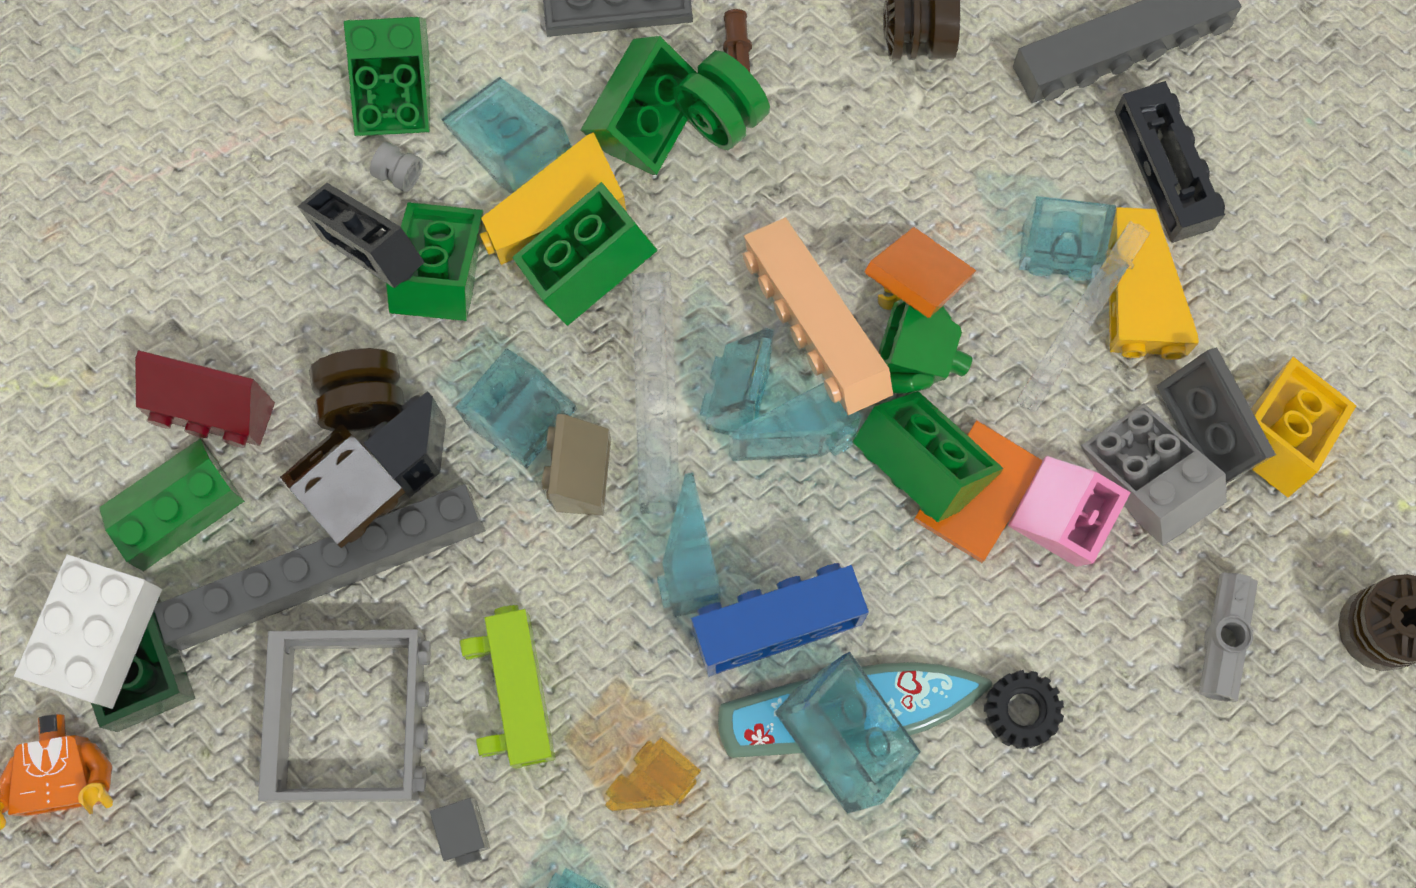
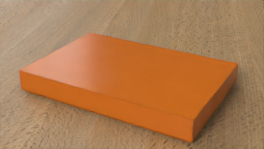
[864,227,976,318]
[913,421,1043,563]

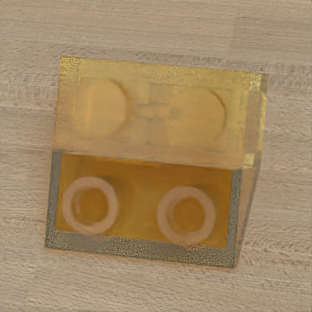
[605,737,702,815]

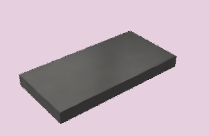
[543,0,693,37]

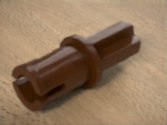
[723,9,752,72]

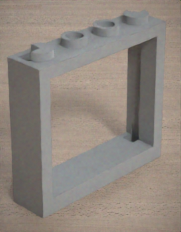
[258,629,431,803]

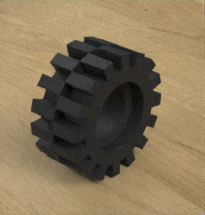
[984,670,1064,749]

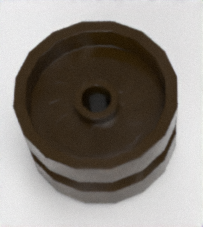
[309,348,405,432]

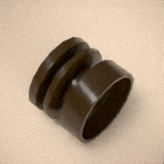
[883,0,960,61]
[1338,574,1416,671]

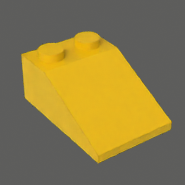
[1251,357,1357,498]

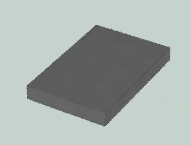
[1156,347,1276,484]

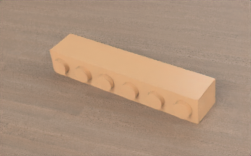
[742,217,893,415]

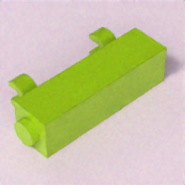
[460,605,556,769]

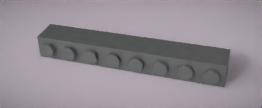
[154,484,486,651]

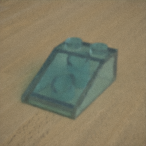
[441,77,572,194]
[700,328,774,441]
[729,382,861,461]
[657,472,721,617]

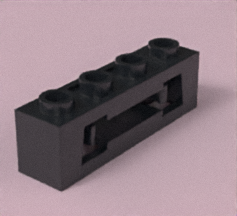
[1114,81,1225,243]
[297,182,425,288]

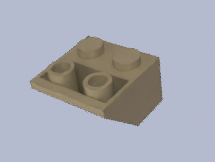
[542,414,611,516]

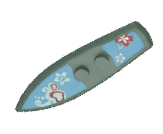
[718,662,992,758]

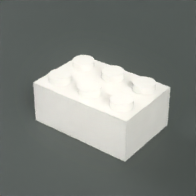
[14,554,162,709]

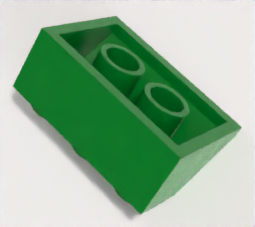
[580,36,698,175]
[853,391,1004,522]
[99,438,245,572]

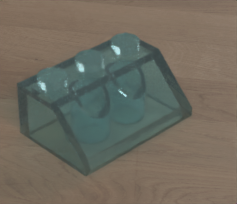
[775,652,921,814]

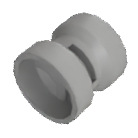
[370,142,423,192]

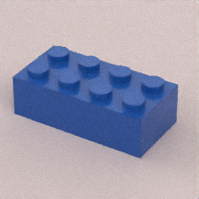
[691,563,869,677]

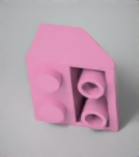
[1008,456,1131,567]

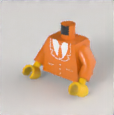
[0,714,113,830]

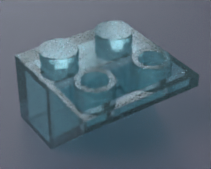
[455,348,577,468]

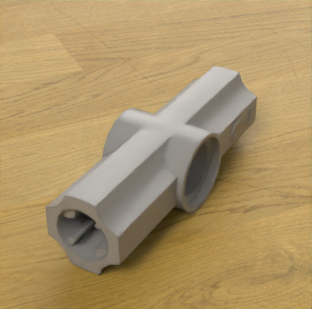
[1199,572,1258,703]

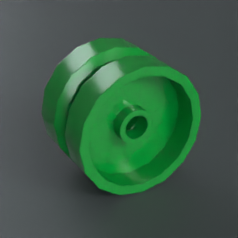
[673,50,770,151]

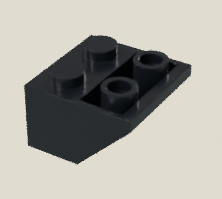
[364,391,446,498]

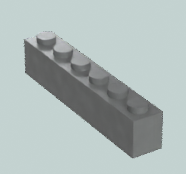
[1012,0,1242,103]

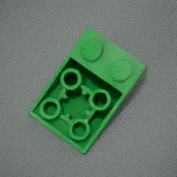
[344,17,430,136]

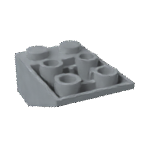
[1081,403,1227,546]

